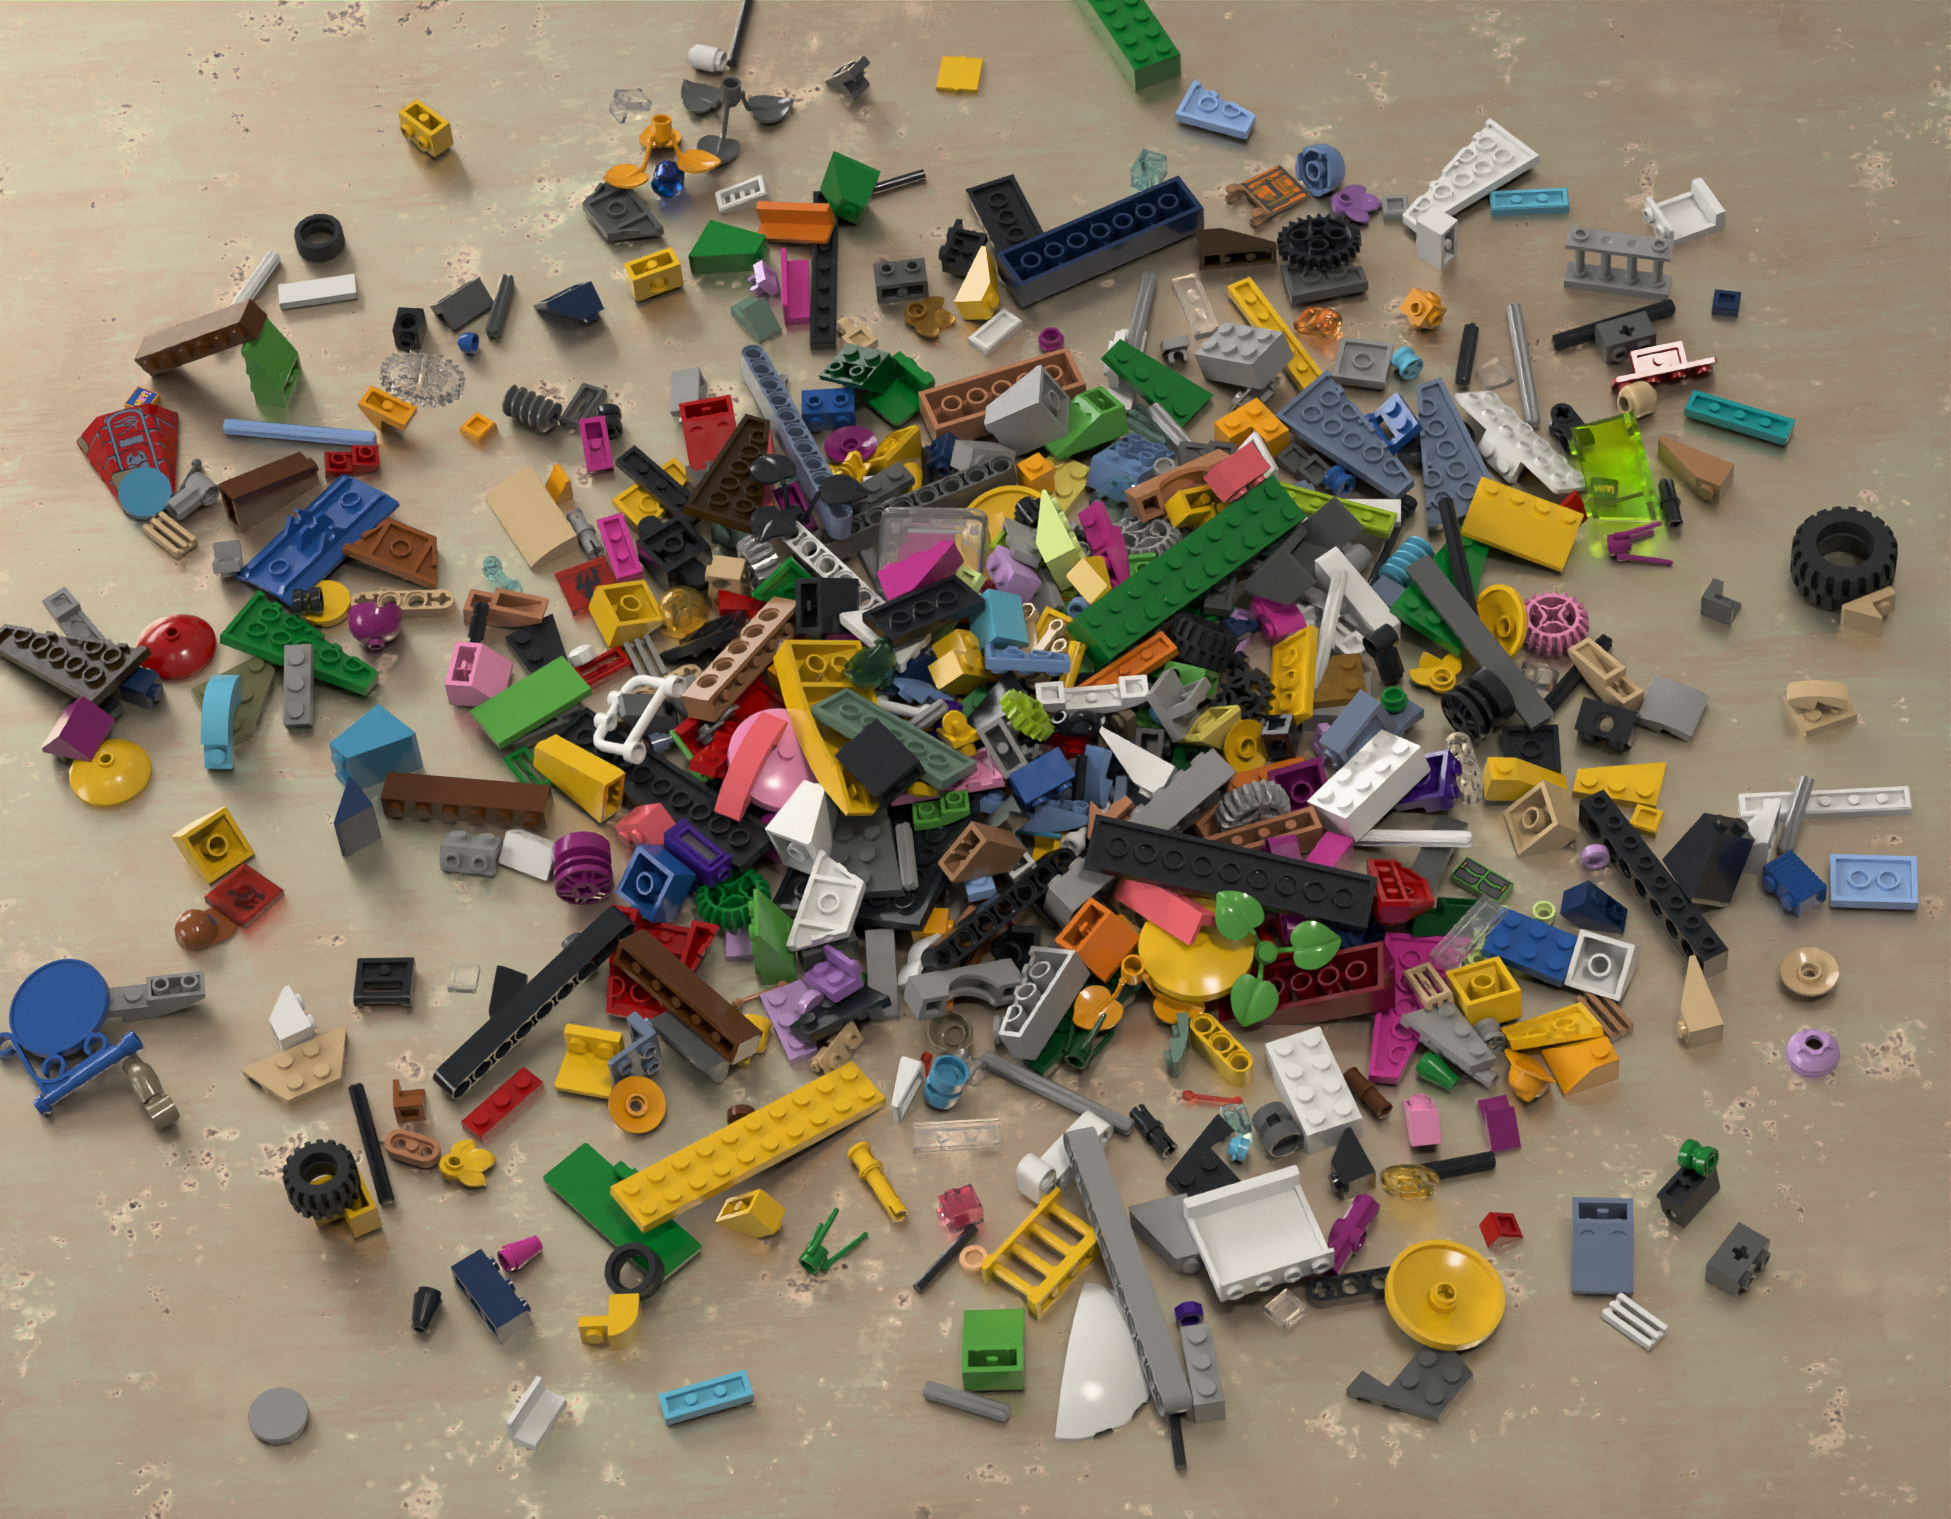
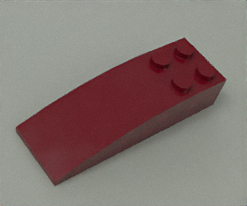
[1219,941,1395,1025]

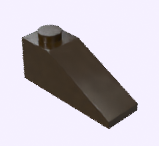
[1196,228,1277,271]

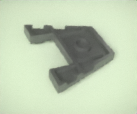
[1346,1328,1474,1423]

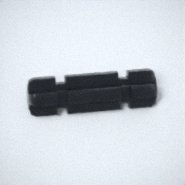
[467,602,490,643]

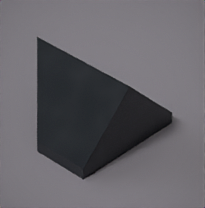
[990,925,1043,977]

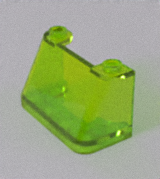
[1568,411,1663,522]

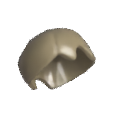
[927,1010,974,1055]

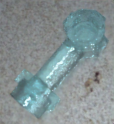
[482,556,523,593]

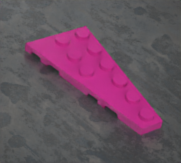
[1368,932,1472,1084]

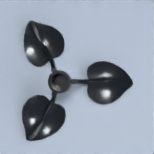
[751,454,869,544]

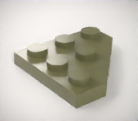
[190,656,277,747]

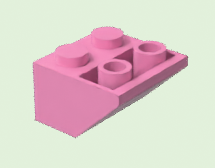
[445,641,513,707]

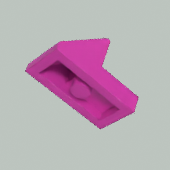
[578,415,614,472]

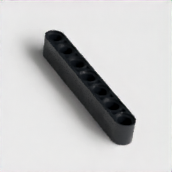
[921,847,1077,972]

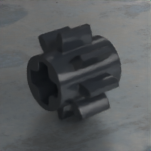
[1013,496,1041,529]

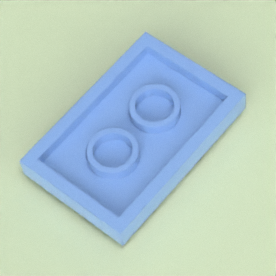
[1829,854,1918,910]

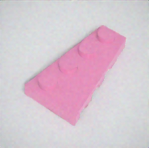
[891,747,1005,806]

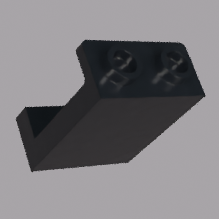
[834,718,926,810]

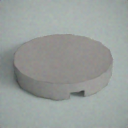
[248,1387,310,1445]

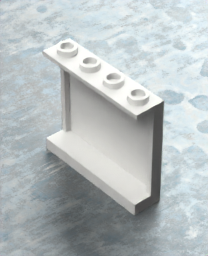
[1183,1165,1335,1302]

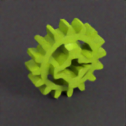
[999,689,1055,742]

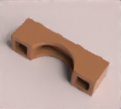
[1124,448,1231,523]

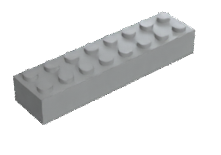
[1043,748,1236,929]

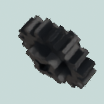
[1216,666,1276,721]

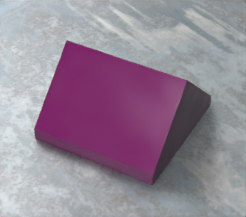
[41,696,115,762]
[1267,757,1327,812]

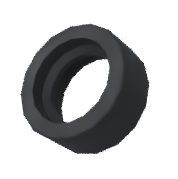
[294,214,345,262]
[604,1242,665,1302]

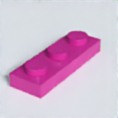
[596,513,644,583]

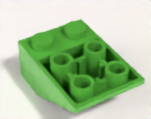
[241,318,302,408]
[1043,386,1129,460]
[748,889,797,985]
[962,1309,1025,1391]

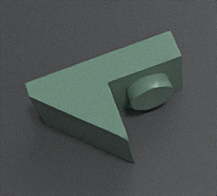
[730,295,782,344]

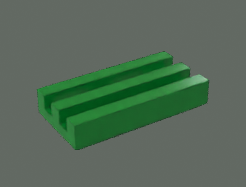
[502,746,556,789]

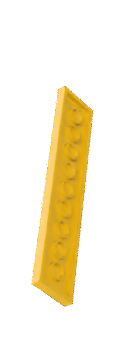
[610,1061,886,1233]

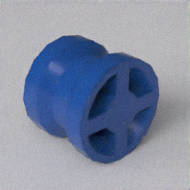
[1322,465,1356,498]

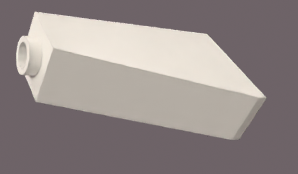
[1315,547,1401,640]

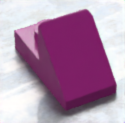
[1477,1095,1521,1155]

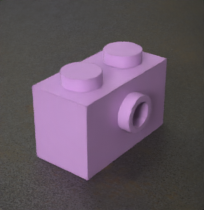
[985,545,1041,603]

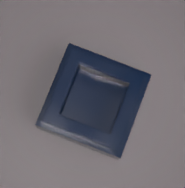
[1711,289,1741,318]

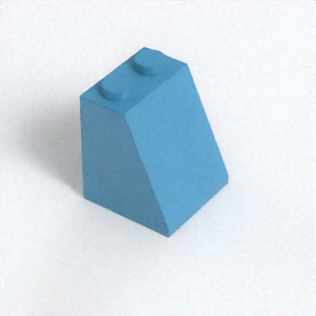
[329,704,423,790]

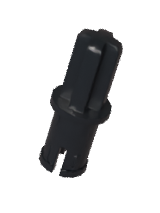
[1658,478,1683,530]

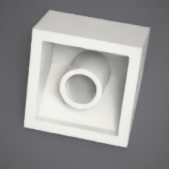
[1564,929,1642,1001]

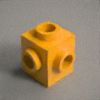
[1399,287,1448,330]

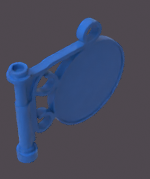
[0,959,145,1116]

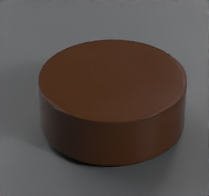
[727,1104,756,1125]

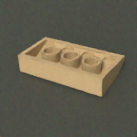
[485,466,580,570]

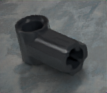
[1362,623,1405,683]

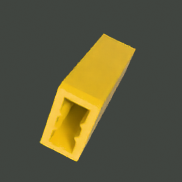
[533,734,625,823]

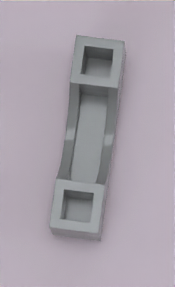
[903,958,1023,1021]

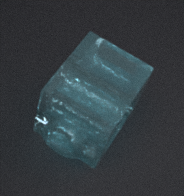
[1130,149,1168,191]

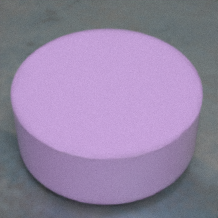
[1580,844,1610,870]
[798,989,825,1015]

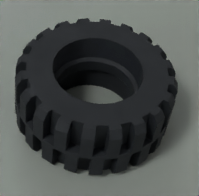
[1790,506,1898,611]

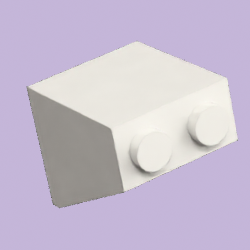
[765,780,839,874]

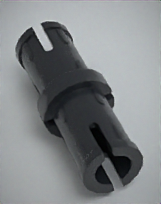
[1129,1104,1178,1158]

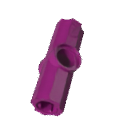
[1321,1194,1380,1277]

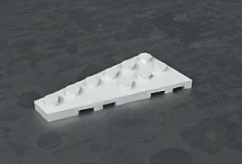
[1402,118,1539,233]

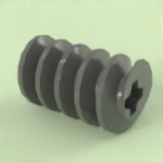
[502,385,562,432]

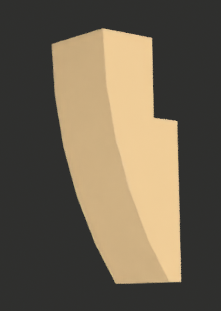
[1568,637,1644,711]

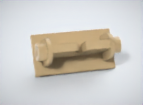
[810,1019,864,1074]

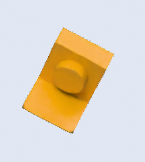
[358,385,417,432]

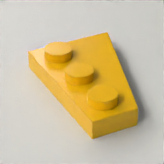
[612,457,688,532]

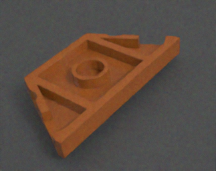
[342,518,437,590]

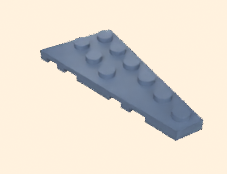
[1275,369,1414,499]
[1416,377,1492,534]

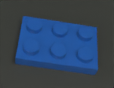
[1481,906,1578,988]

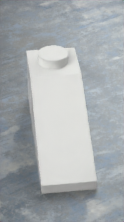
[1099,727,1178,800]

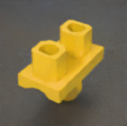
[936,710,980,757]

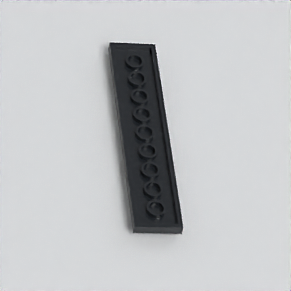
[554,707,774,875]
[1083,814,1378,933]

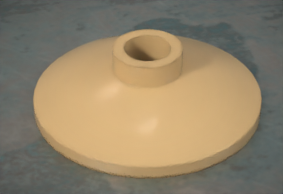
[1780,947,1839,996]

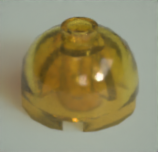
[657,586,710,640]

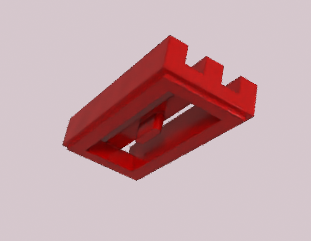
[574,645,633,690]

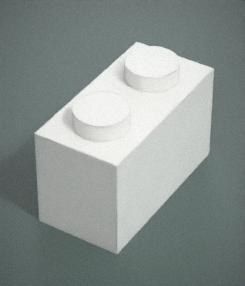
[1416,206,1458,270]

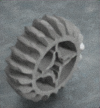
[1119,517,1183,558]
[737,534,781,601]
[1215,779,1291,832]

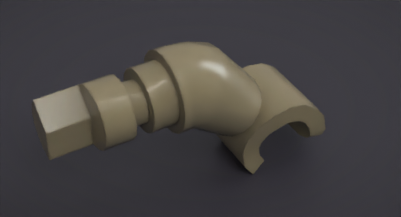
[122,1054,180,1129]

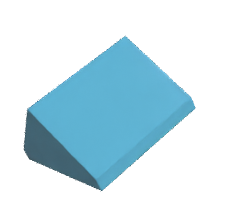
[968,588,1029,656]

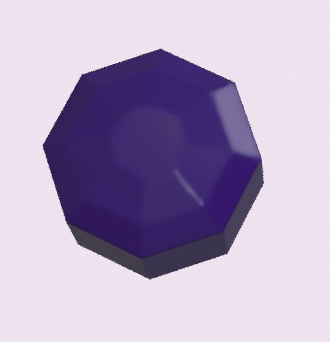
[1174,1301,1204,1327]

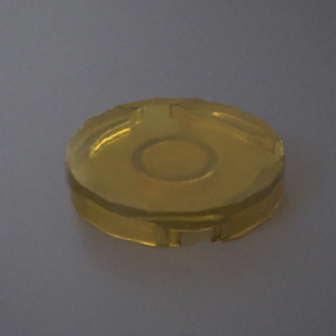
[1380,1164,1440,1200]

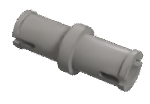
[566,508,604,559]

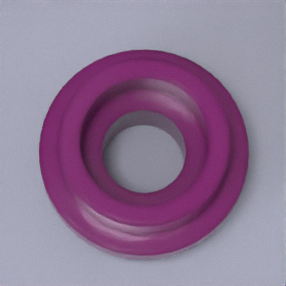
[1038,327,1064,352]

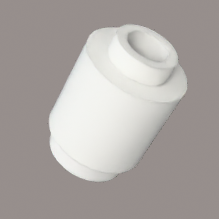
[688,43,727,73]

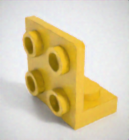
[555,1023,625,1099]

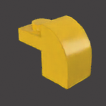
[578,1293,642,1351]

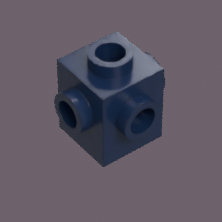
[925,431,960,478]

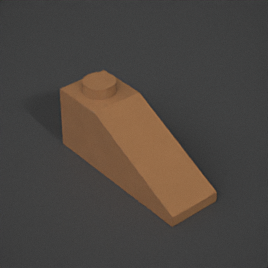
[1657,436,1735,503]

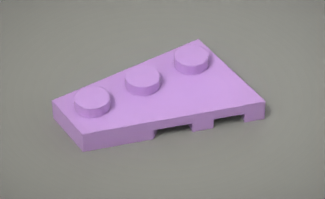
[759,978,817,1066]

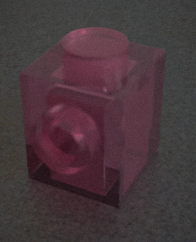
[936,1184,984,1235]

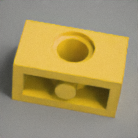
[623,247,684,302]

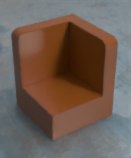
[393,1079,426,1123]

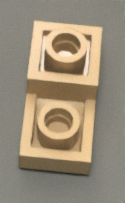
[1787,680,1848,711]

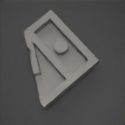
[1002,517,1043,568]

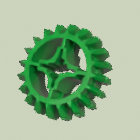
[695,868,772,934]

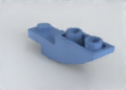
[980,789,1090,832]

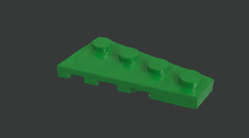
[1101,339,1213,427]

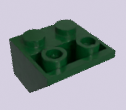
[819,343,897,393]

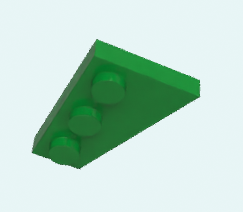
[751,556,813,602]

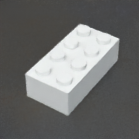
[1307,730,1431,842]
[1265,1026,1363,1155]

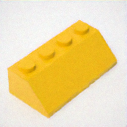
[1461,476,1584,572]

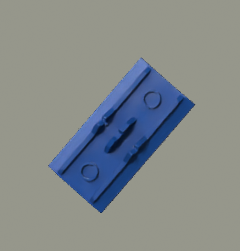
[235,474,400,608]

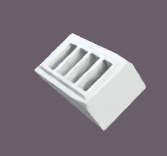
[715,175,772,214]
[891,1056,924,1123]

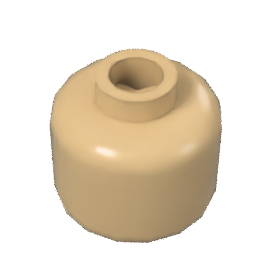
[1617,381,1658,419]

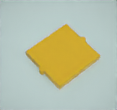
[936,55,983,94]

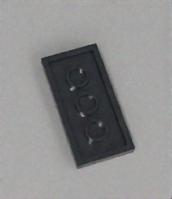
[965,174,1044,254]
[862,574,986,649]

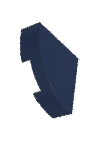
[1221,617,1260,644]

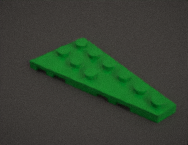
[1389,522,1489,657]
[220,590,379,696]

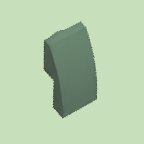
[1164,1012,1190,1079]

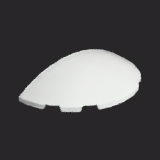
[1055,1282,1152,1442]

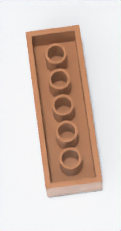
[918,347,1086,441]

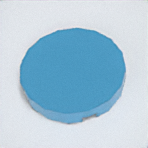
[118,467,172,520]

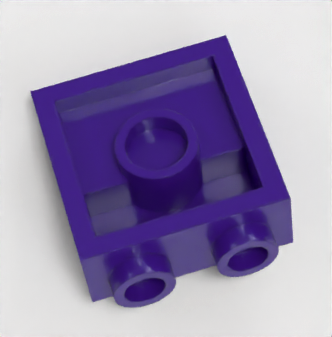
[1393,749,1462,813]

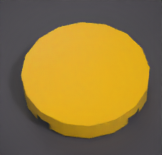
[301,580,351,628]

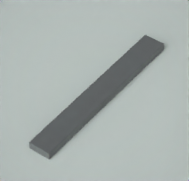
[1405,554,1555,732]

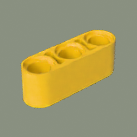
[1190,1013,1254,1088]

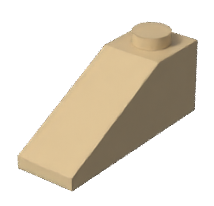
[1676,955,1724,1049]

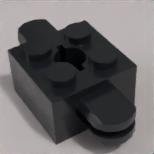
[636,514,713,595]

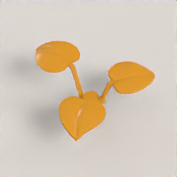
[603,114,721,189]
[1073,914,1205,1031]

